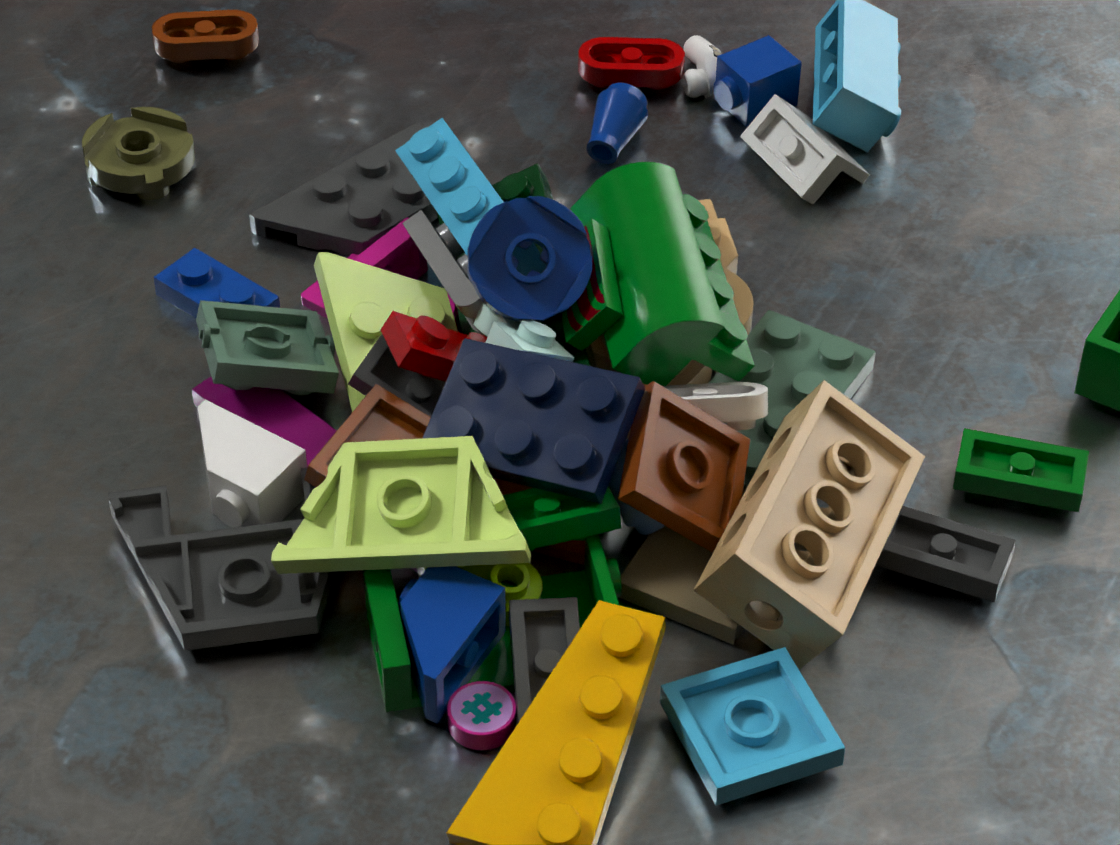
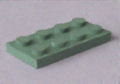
[709,310,876,496]

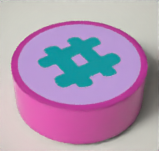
[447,681,516,750]

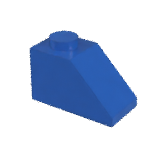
[398,566,506,723]

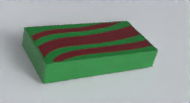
[561,219,623,351]

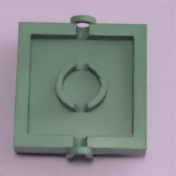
[196,300,339,395]

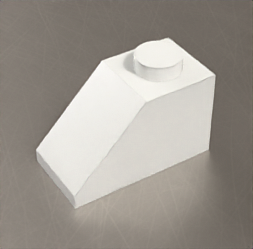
[198,399,307,528]

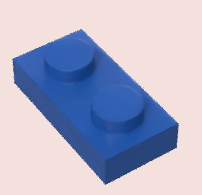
[154,248,280,318]

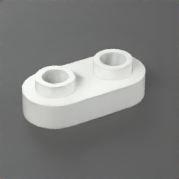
[663,382,768,431]

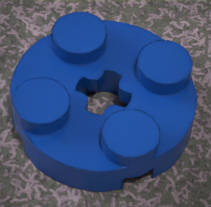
[467,196,592,322]

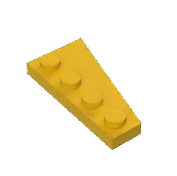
[446,600,666,845]

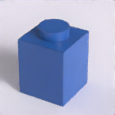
[713,35,802,127]

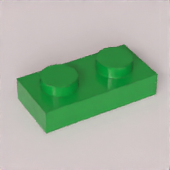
[953,428,1089,512]
[503,487,622,552]

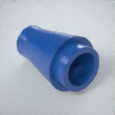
[586,83,648,164]

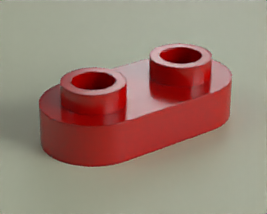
[578,37,685,90]

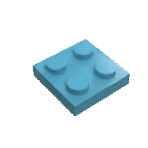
[660,647,845,806]

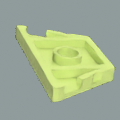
[314,252,458,412]
[271,436,531,574]

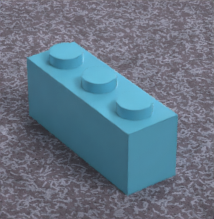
[813,0,901,152]

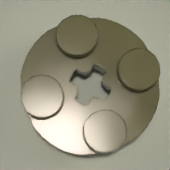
[82,107,195,200]

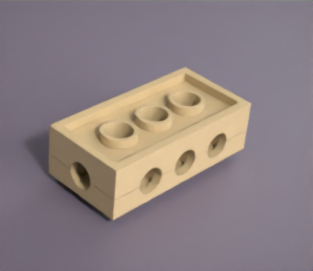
[693,380,925,669]

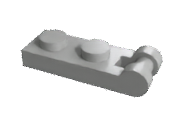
[402,210,488,337]

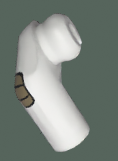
[682,36,722,99]

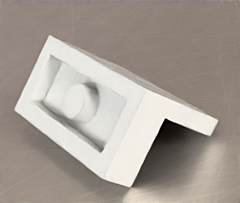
[740,94,870,204]

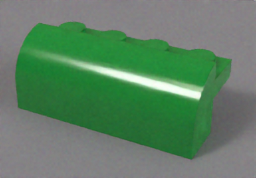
[570,162,755,386]

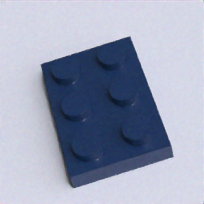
[423,338,645,504]

